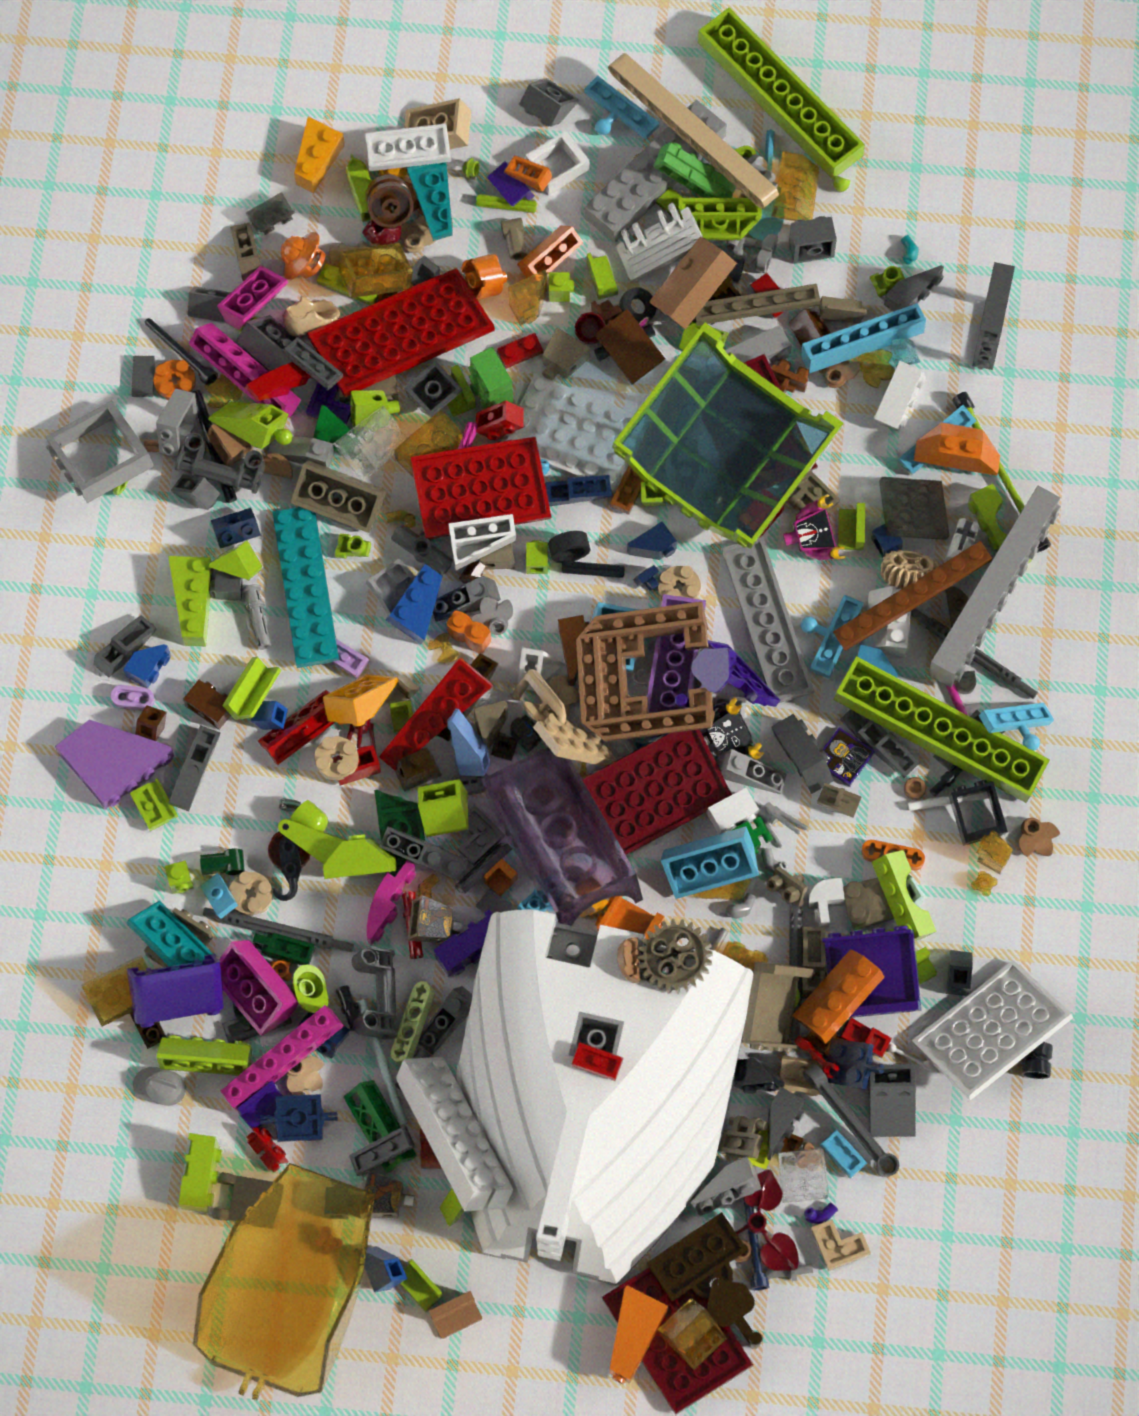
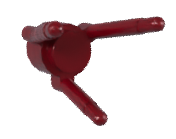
[346,718,377,754]

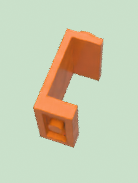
[595,891,665,940]

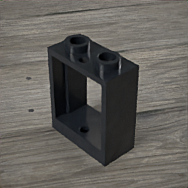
[949,780,1008,846]

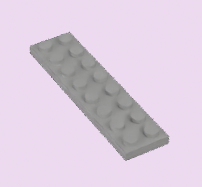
[722,537,814,703]

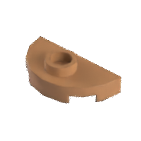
[253,453,293,479]
[617,937,640,983]

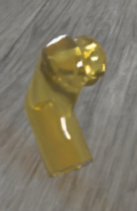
[386,510,416,528]
[418,873,440,899]

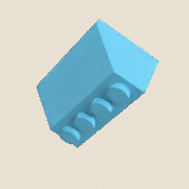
[661,826,759,899]

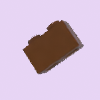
[183,679,231,730]

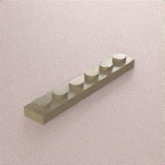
[695,283,821,326]

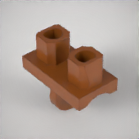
[772,358,809,393]

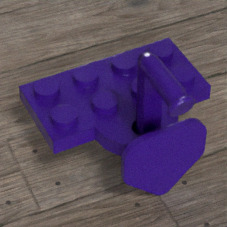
[675,640,781,708]

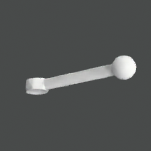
[888,1044,931,1070]

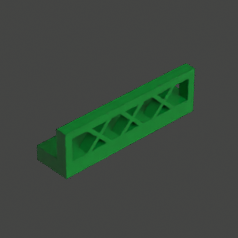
[343,1080,417,1173]

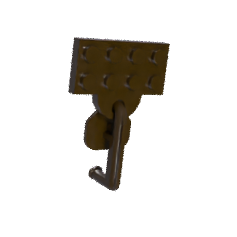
[646,1212,763,1349]

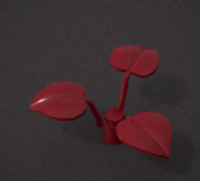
[735,1169,799,1271]

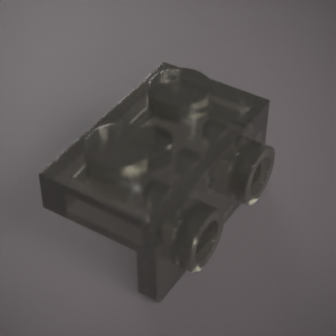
[246,192,296,235]

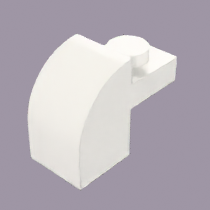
[808,878,845,928]

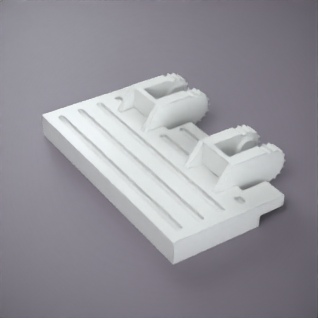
[616,203,702,283]

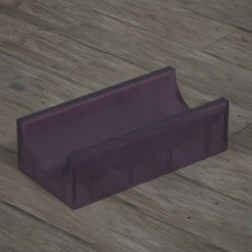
[481,747,643,926]

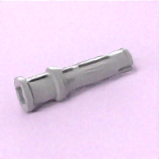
[242,584,272,650]

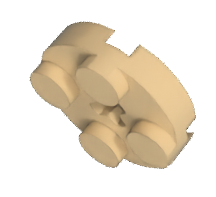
[658,566,701,600]
[314,736,359,781]
[229,871,273,916]

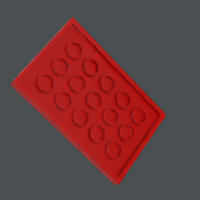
[410,436,552,539]

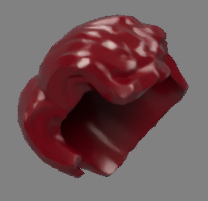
[362,219,402,248]

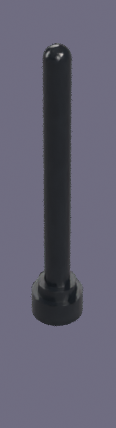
[145,318,218,386]

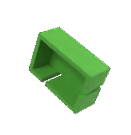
[468,347,513,410]

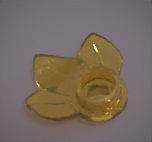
[857,349,895,388]
[204,373,243,408]

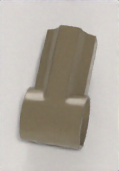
[501,218,527,260]

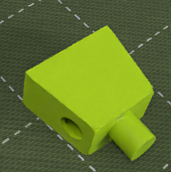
[350,390,400,434]

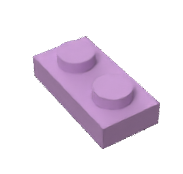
[332,639,370,678]

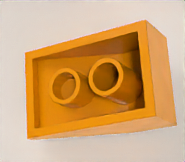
[323,674,399,726]

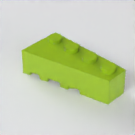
[168,556,213,647]

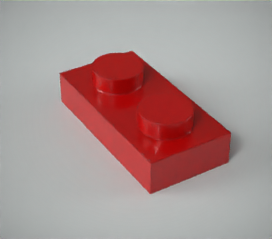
[497,333,544,369]
[571,1042,623,1081]

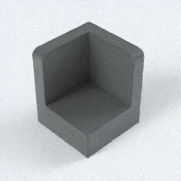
[408,255,440,286]

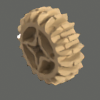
[881,550,938,589]

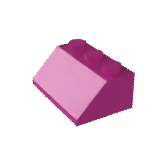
[217,266,288,330]

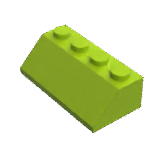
[156,1035,253,1076]

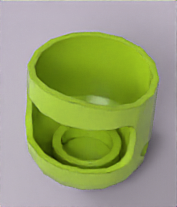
[290,800,328,832]

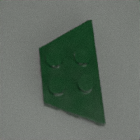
[374,790,425,874]

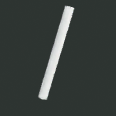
[908,791,988,811]

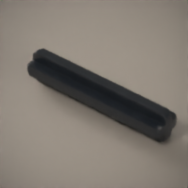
[562,561,625,578]

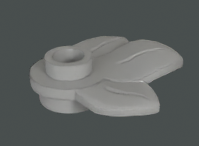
[471,597,513,635]

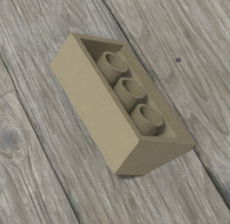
[290,460,388,533]

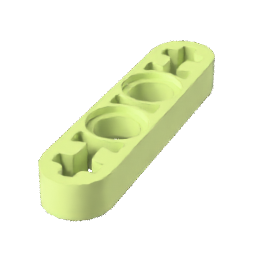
[390,981,435,1065]

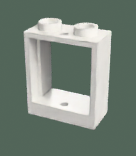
[526,130,590,195]

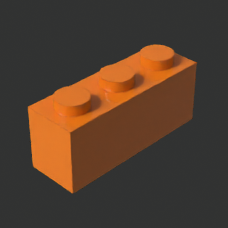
[517,225,583,282]

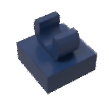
[633,565,659,591]

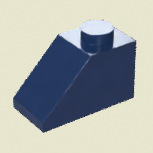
[627,521,677,560]

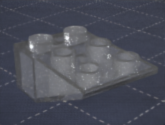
[333,406,408,482]

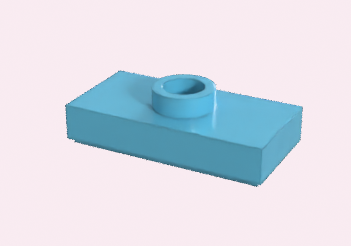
[200,873,238,919]
[819,1129,867,1179]

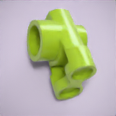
[869,266,905,298]
[335,533,371,559]

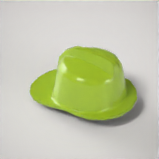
[291,964,328,1013]

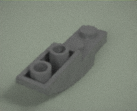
[169,725,221,811]
[379,826,469,881]

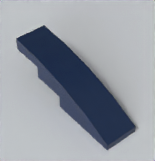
[545,475,612,506]

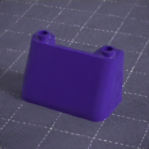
[127,954,224,1027]

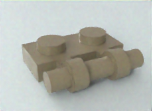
[786,470,840,512]
[718,1115,769,1159]

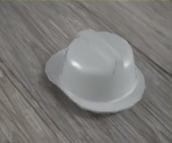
[133,1067,186,1106]

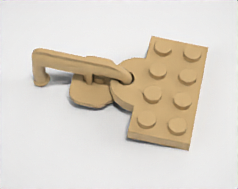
[510,669,616,766]

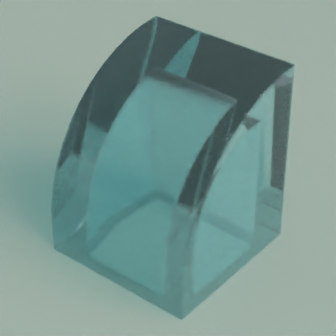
[890,339,920,368]

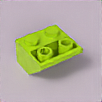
[418,779,468,837]

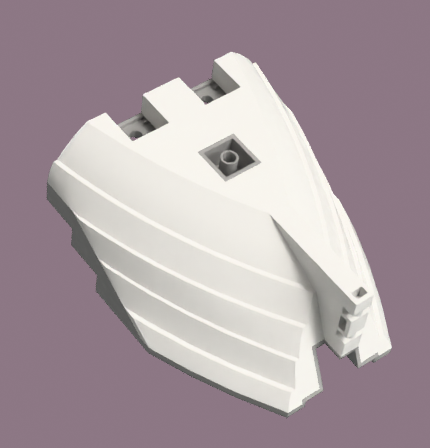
[455,910,754,1285]

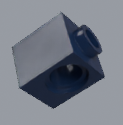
[871,521,903,558]

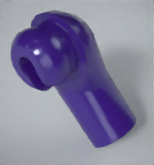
[804,1202,838,1224]

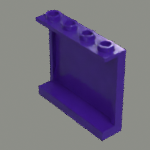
[822,926,922,1018]

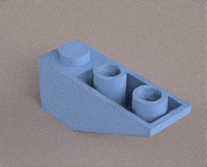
[447,709,491,776]

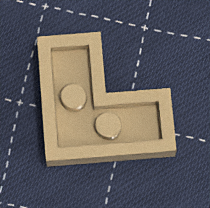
[811,1219,871,1271]

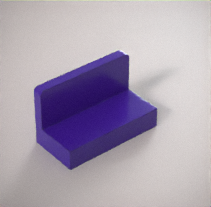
[487,161,535,207]
[237,1081,283,1132]

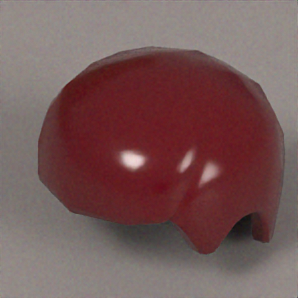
[574,312,606,345]

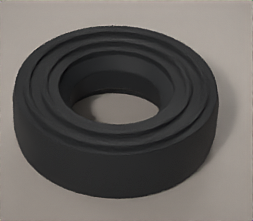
[619,287,656,323]

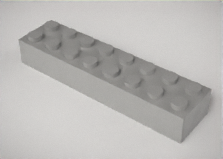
[584,99,727,243]

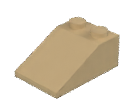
[404,98,471,149]

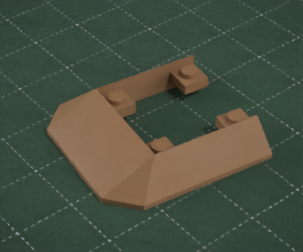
[576,601,715,741]

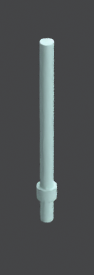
[357,999,408,1127]

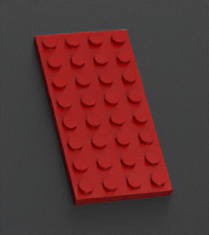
[307,268,495,397]

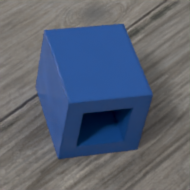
[250,700,288,730]

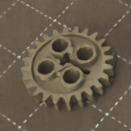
[638,919,713,994]

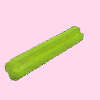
[476,194,537,213]

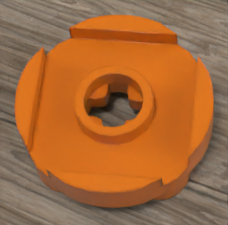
[153,360,196,400]

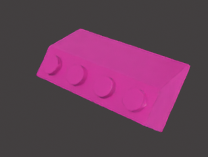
[219,940,299,1036]

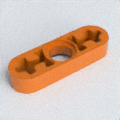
[861,840,925,871]

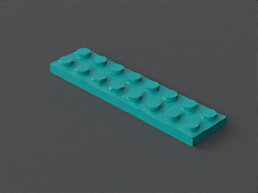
[272,507,339,668]

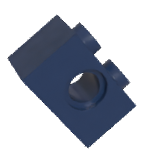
[210,508,261,549]

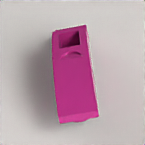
[367,860,416,946]

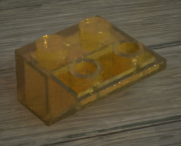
[658,1298,727,1370]

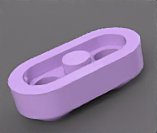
[111,685,155,711]

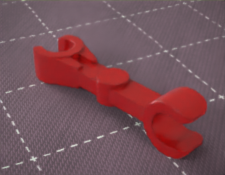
[794,1035,839,1078]

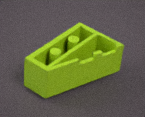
[178,1133,223,1213]

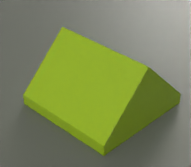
[209,540,262,580]

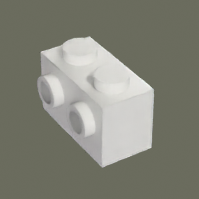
[706,788,759,834]

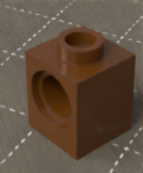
[135,705,167,741]

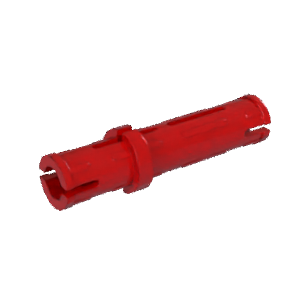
[402,891,424,959]

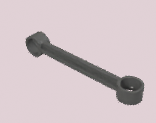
[803,1064,899,1177]

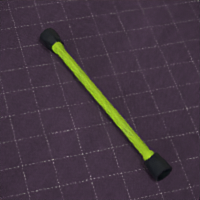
[952,392,1051,553]

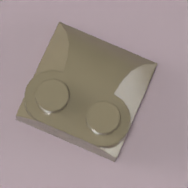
[843,877,894,930]

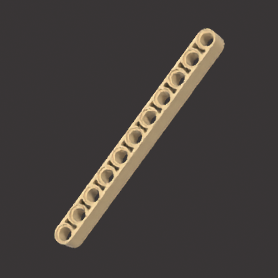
[608,53,779,209]

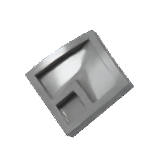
[366,558,415,615]

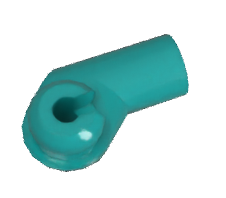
[900,235,919,265]

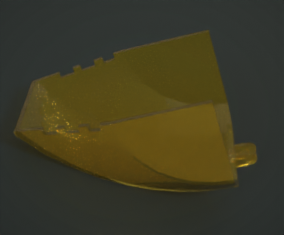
[193,1163,375,1401]

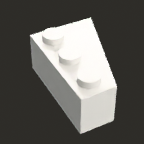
[874,361,926,431]
[449,514,516,571]

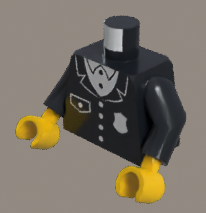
[702,697,764,760]

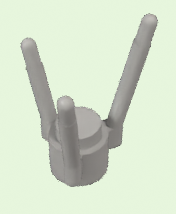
[758,802,808,848]

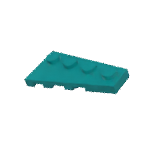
[407,162,453,241]

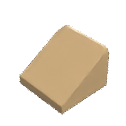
[395,675,420,699]

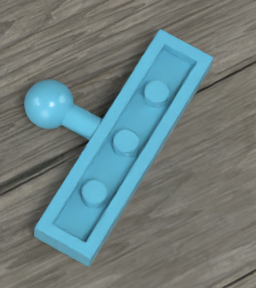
[584,75,660,140]
[898,405,977,475]
[801,595,864,679]
[979,703,1054,751]

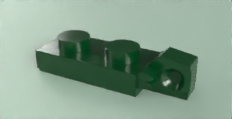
[253,932,316,965]

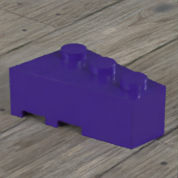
[433,909,492,977]

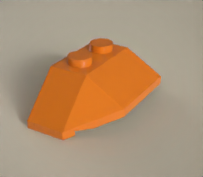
[914,422,1000,476]

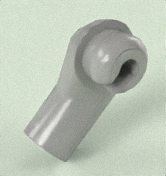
[761,848,788,874]
[726,893,757,918]

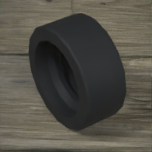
[548,530,591,563]

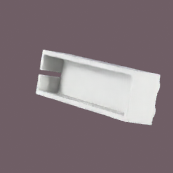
[396,1057,514,1211]

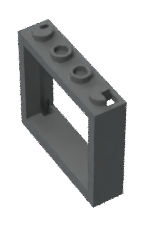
[972,262,1015,370]

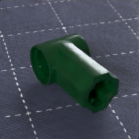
[200,848,245,875]

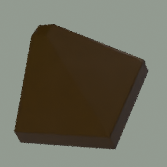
[491,732,518,761]

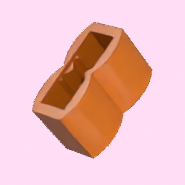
[446,611,491,653]

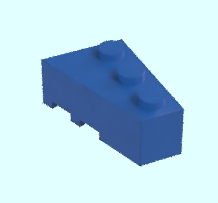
[386,564,443,644]

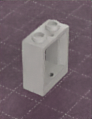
[156,388,198,457]

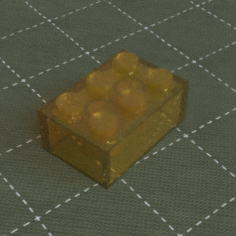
[338,243,413,298]

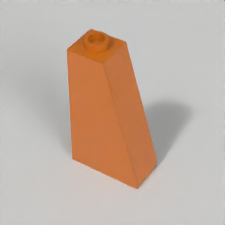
[609,1285,668,1384]

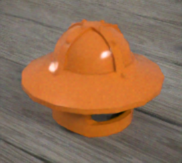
[281,232,325,280]

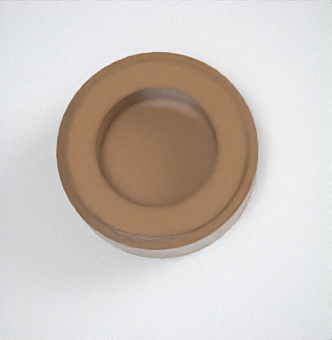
[904,777,926,800]

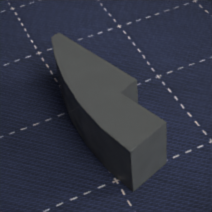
[93,615,156,678]

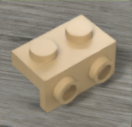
[779,1056,823,1096]

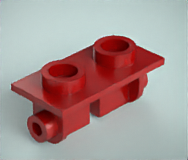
[246,1127,289,1172]

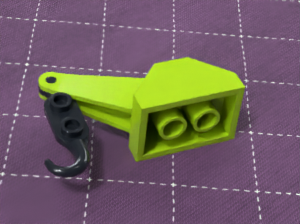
[272,819,397,901]

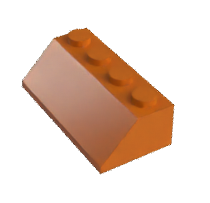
[792,949,884,1044]

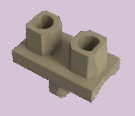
[817,783,861,818]
[766,867,808,907]

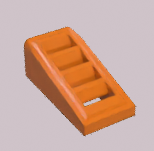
[504,155,552,192]

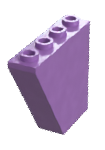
[55,719,174,809]

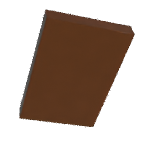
[594,309,665,385]

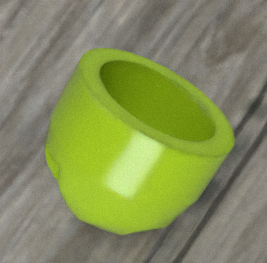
[833,176,851,192]

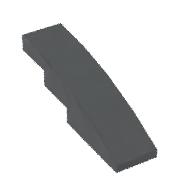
[840,709,920,778]

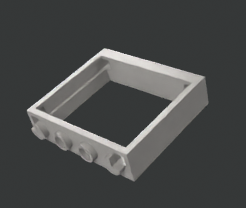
[46,400,154,503]

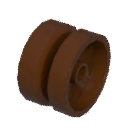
[365,175,413,228]

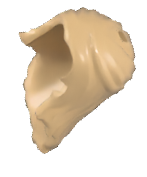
[282,296,341,337]

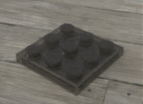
[879,477,950,540]

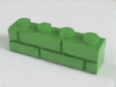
[653,142,736,198]

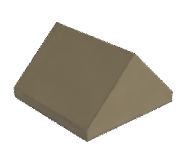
[474,700,508,751]

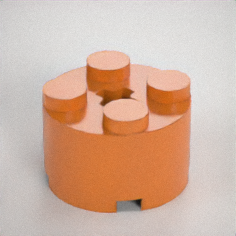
[461,254,507,300]

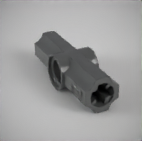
[391,524,453,575]

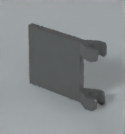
[213,1172,281,1228]

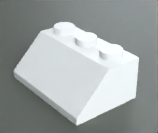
[863,586,911,658]

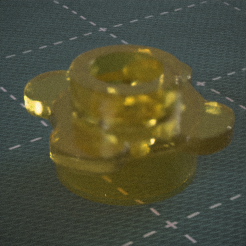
[971,871,997,896]

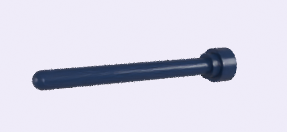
[743,1197,770,1291]

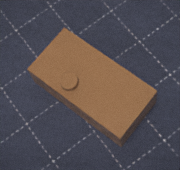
[649,236,737,329]

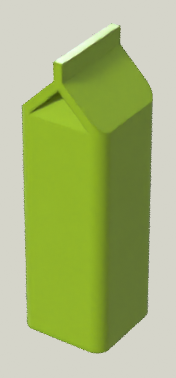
[346,154,371,222]

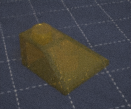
[508,270,548,325]

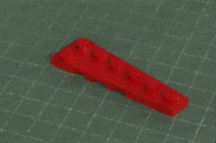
[379,657,493,771]

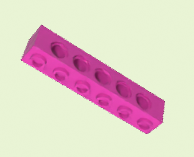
[189,322,301,417]
[220,1005,344,1110]

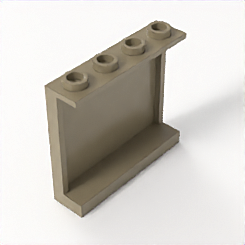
[742,962,813,1052]

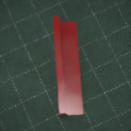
[258,690,335,765]

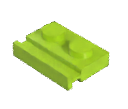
[130,778,178,831]

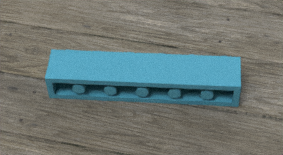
[801,303,926,374]

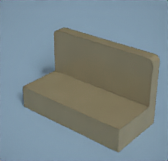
[819,296,866,324]

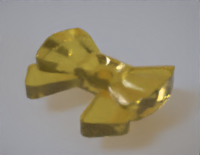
[428,633,459,663]

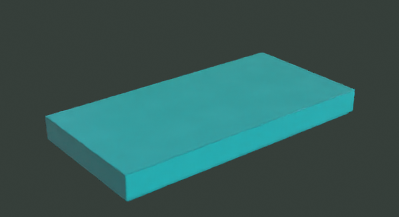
[126,900,213,967]

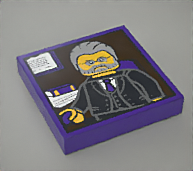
[823,727,875,787]

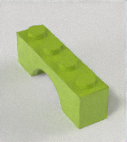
[968,484,1032,563]
[871,850,937,941]

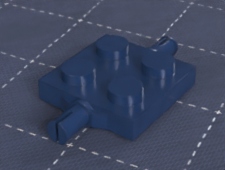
[822,1038,884,1089]
[260,1094,338,1142]

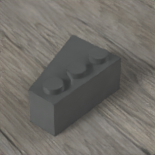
[771,714,834,794]

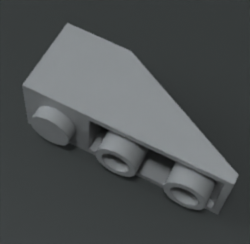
[717,749,787,794]
[691,1156,761,1216]

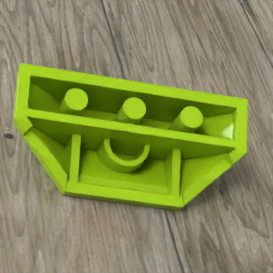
[679,198,762,240]

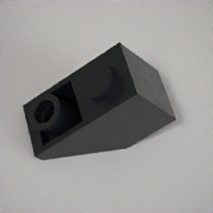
[946,950,973,996]
[734,1058,785,1094]

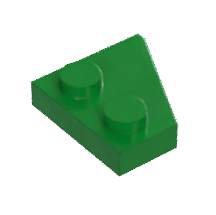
[313,405,358,456]

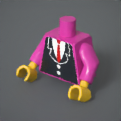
[783,494,846,560]

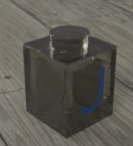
[510,714,543,753]

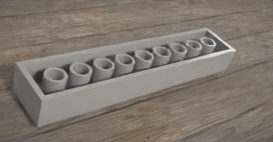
[929,485,1061,687]

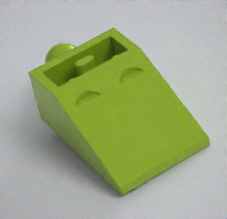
[208,402,292,450]

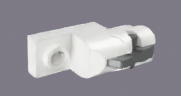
[945,518,980,589]

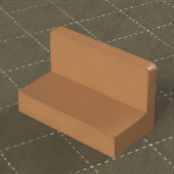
[429,1291,482,1339]

